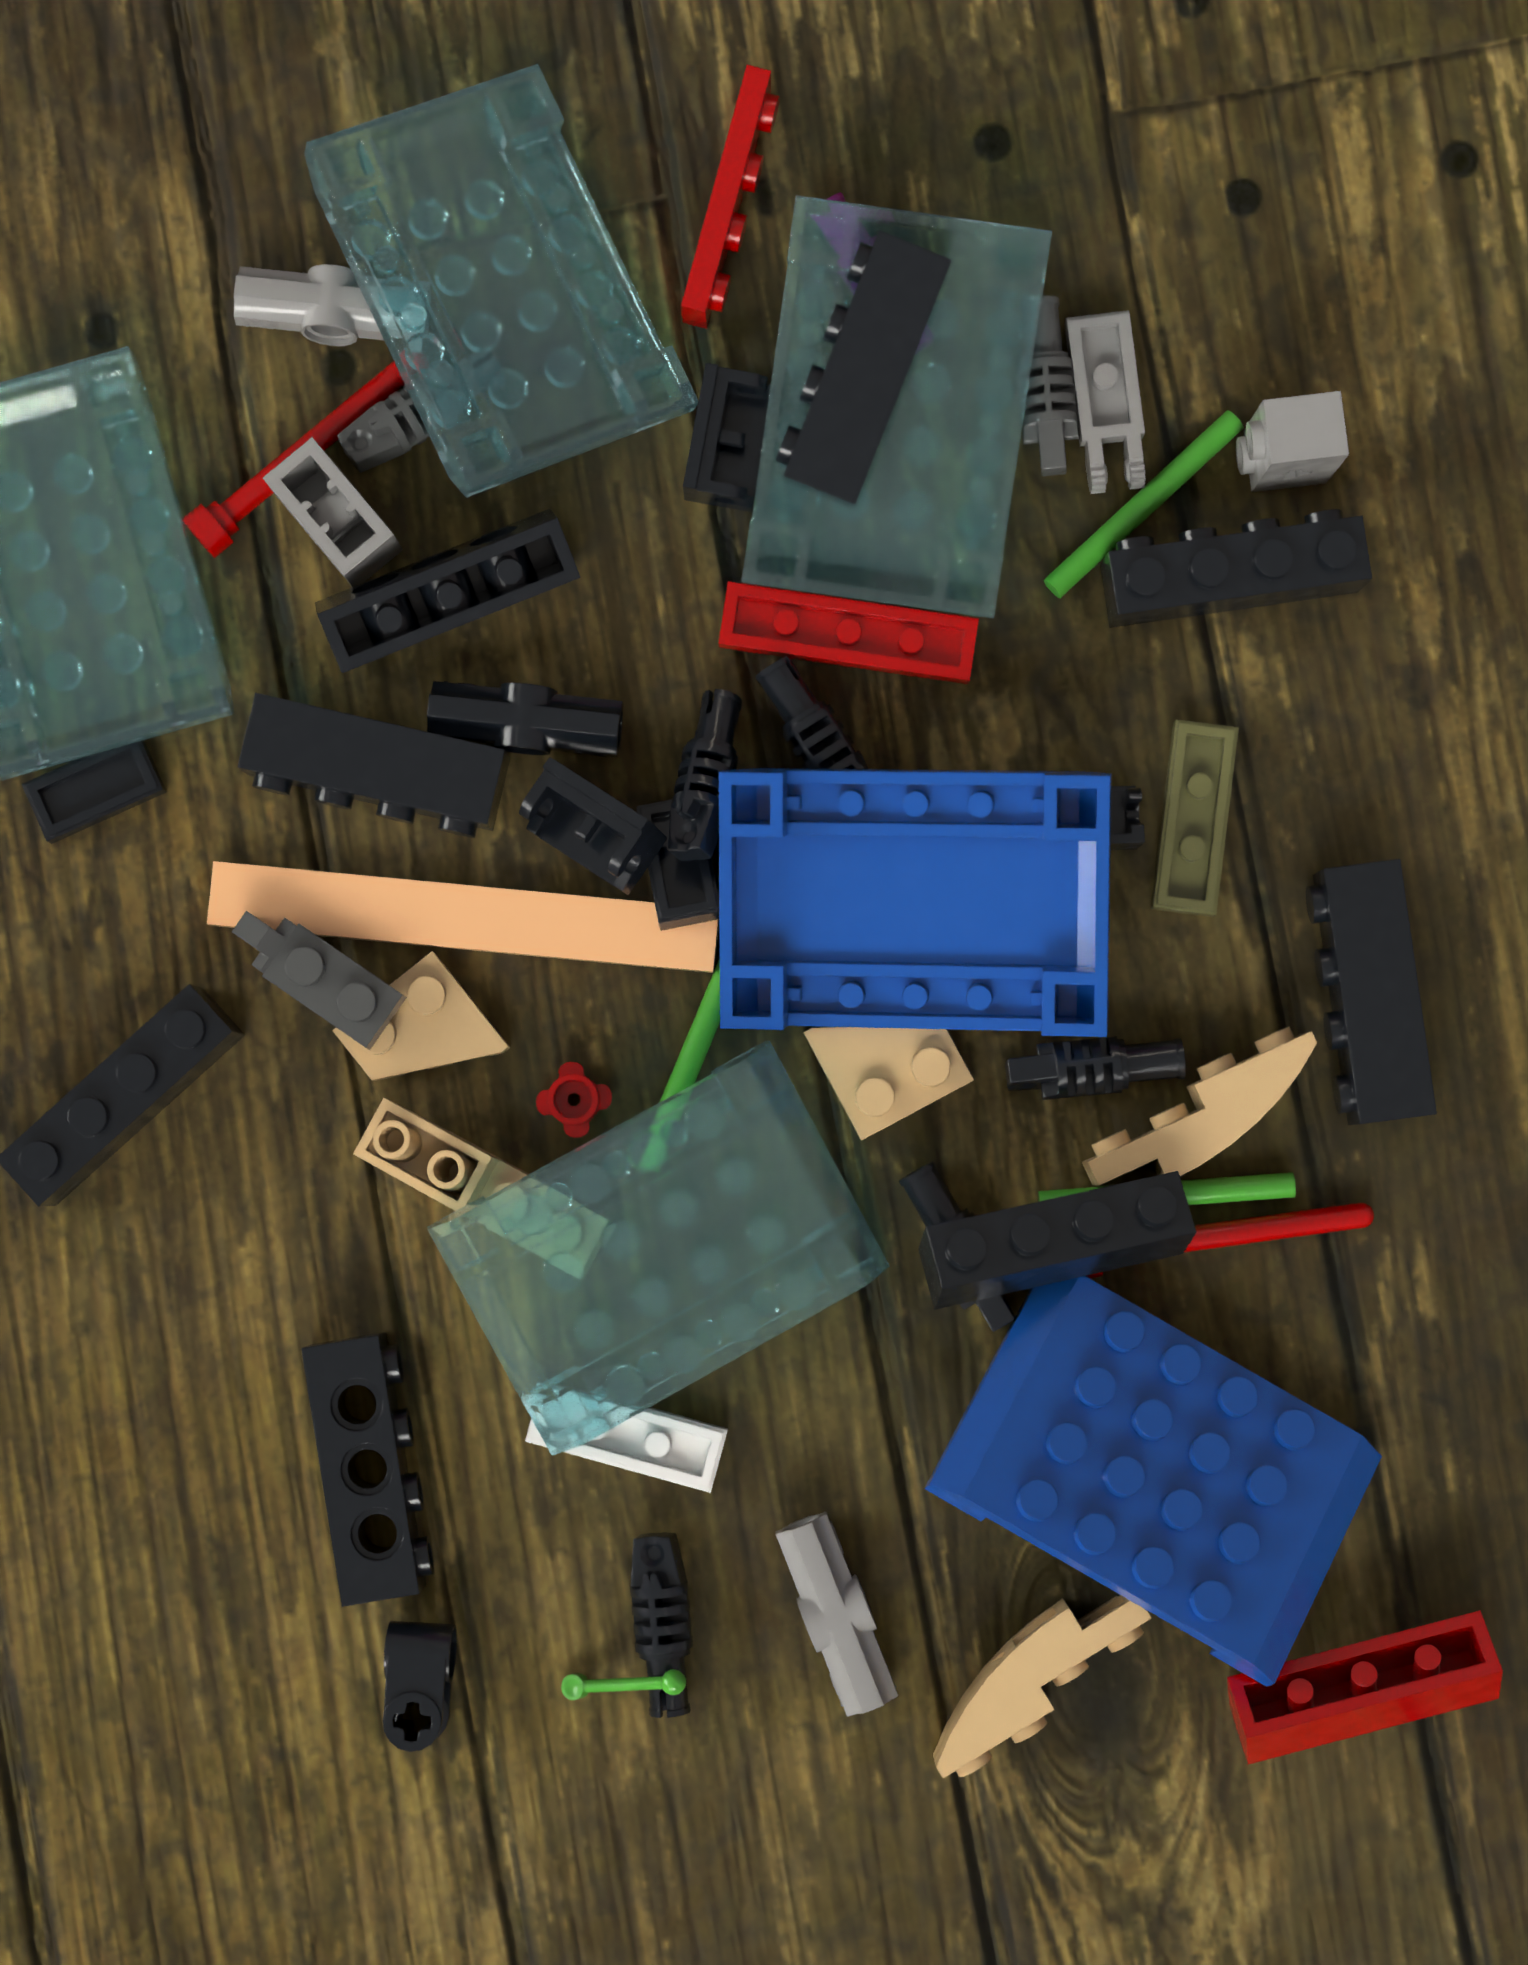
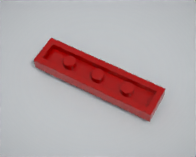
[681,64,780,329]
[718,581,979,684]

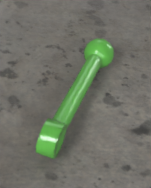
[561,1669,686,1700]

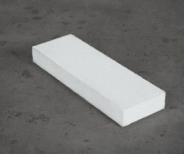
[525,1378,728,1493]

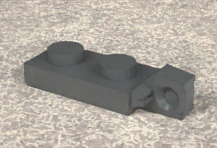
[232,911,407,1050]

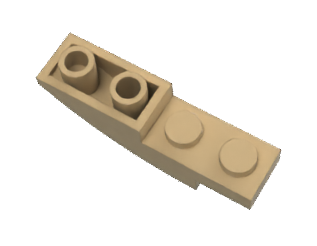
[1082,1026,1317,1186]
[353,1098,614,1278]
[933,1595,1152,1778]

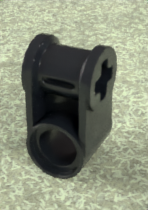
[383,1621,457,1752]

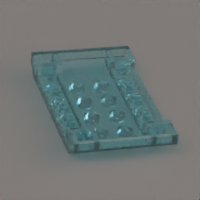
[304,64,699,498]
[742,195,1052,619]
[0,346,235,781]
[427,1040,890,1456]

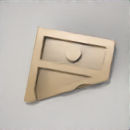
[332,951,510,1081]
[803,1027,974,1141]

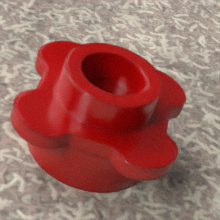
[536,1062,612,1138]

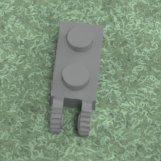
[1064,310,1146,494]

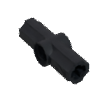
[427,681,624,757]

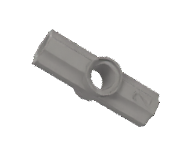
[234,264,430,346]
[776,1512,898,1717]

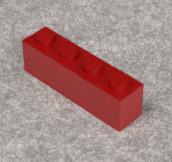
[1227,1610,1503,1765]

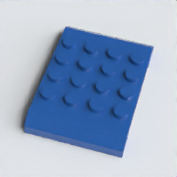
[719,768,1112,1037]
[924,1276,1382,1687]

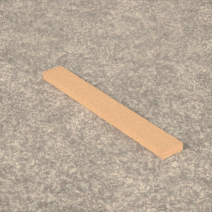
[207,861,719,973]

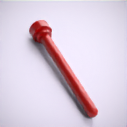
[181,344,433,559]
[1086,1203,1374,1278]

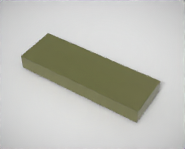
[1150,719,1239,917]

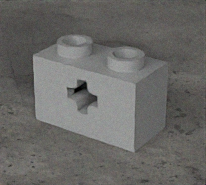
[1236,391,1349,492]
[263,437,403,587]

